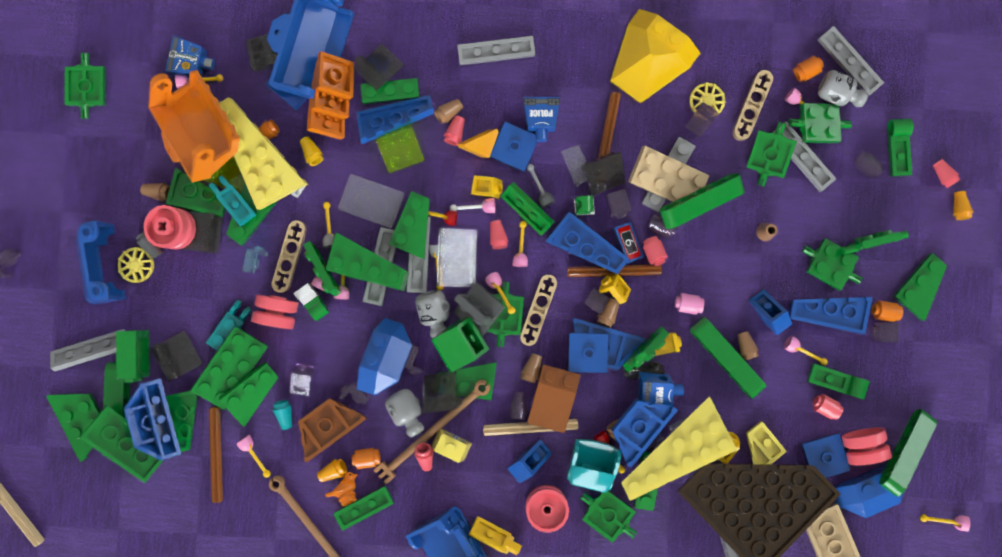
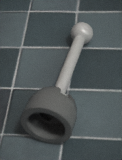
[527,164,555,208]

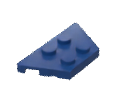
[572,318,645,370]
[611,399,678,468]

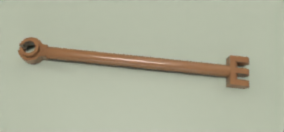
[373,379,490,484]
[269,475,340,557]

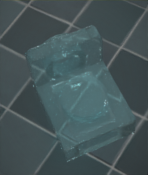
[242,246,269,273]

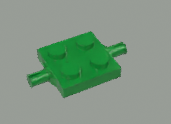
[65,53,106,119]
[788,103,852,143]
[747,121,797,187]
[842,229,909,255]
[801,238,863,291]
[487,282,524,347]
[623,327,669,372]
[580,490,637,543]

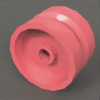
[144,205,196,250]
[251,294,299,329]
[842,427,892,465]
[525,484,569,533]

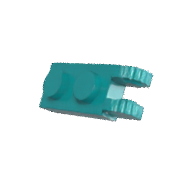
[208,175,256,227]
[206,300,252,350]

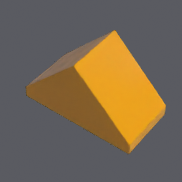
[457,129,499,158]

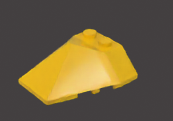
[610,9,700,104]

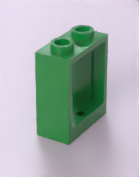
[116,330,150,382]

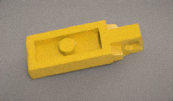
[468,516,522,555]

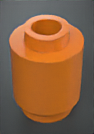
[793,56,824,82]
[871,300,903,322]
[352,447,381,469]

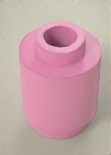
[675,293,704,315]

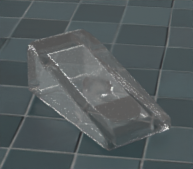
[561,144,595,187]

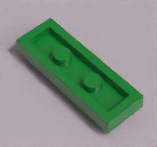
[361,78,420,104]
[500,182,554,236]
[303,241,342,297]
[333,485,394,531]

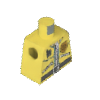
[431,428,472,463]

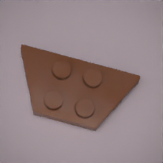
[298,398,367,463]

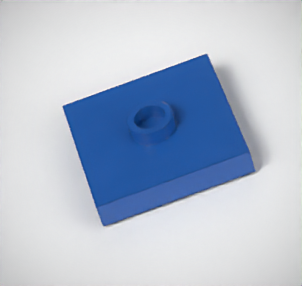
[490,122,537,172]
[568,333,608,373]
[801,433,851,478]

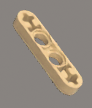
[732,70,773,141]
[272,220,307,293]
[520,275,557,346]

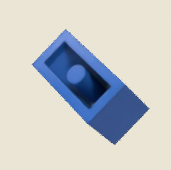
[749,289,792,335]
[507,439,552,484]

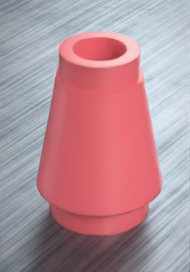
[444,116,465,146]
[933,159,961,188]
[490,220,509,250]
[414,443,433,471]

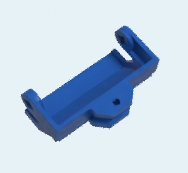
[267,0,355,99]

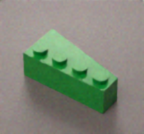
[326,233,409,291]

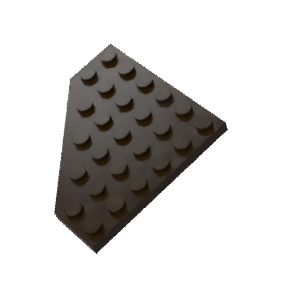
[677,463,841,557]

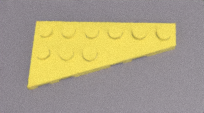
[219,97,308,210]
[621,396,737,501]

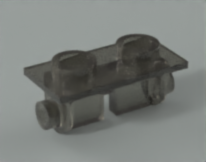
[624,360,665,380]

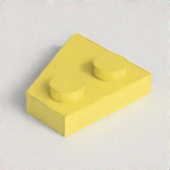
[746,421,787,464]

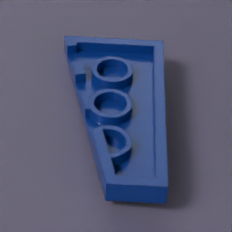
[356,95,434,144]
[546,212,630,274]
[789,297,873,335]

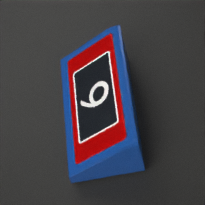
[613,222,644,264]

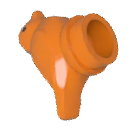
[325,472,358,506]

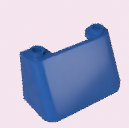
[75,221,126,304]
[405,506,487,557]

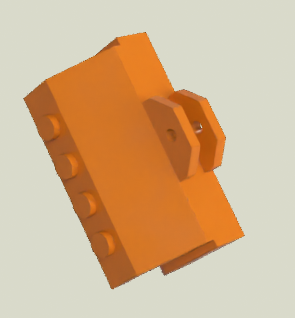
[148,70,240,182]

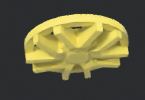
[689,82,726,119]
[118,247,154,283]

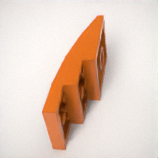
[307,51,354,140]

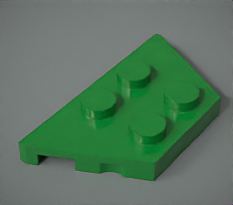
[46,393,101,462]

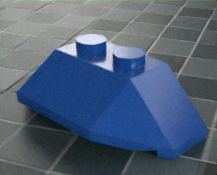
[357,318,412,396]
[124,378,181,461]
[834,463,904,518]

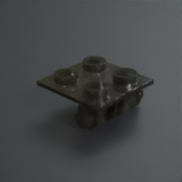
[246,31,278,72]
[354,44,404,91]
[582,152,626,196]
[183,212,223,254]
[151,330,203,382]
[423,371,462,414]

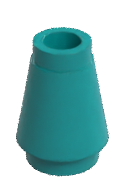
[272,400,293,430]

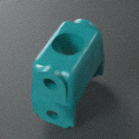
[566,439,621,493]

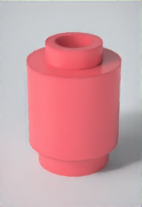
[643,236,668,266]
[812,394,844,420]

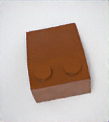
[527,365,581,433]

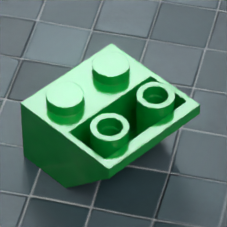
[431,317,489,373]

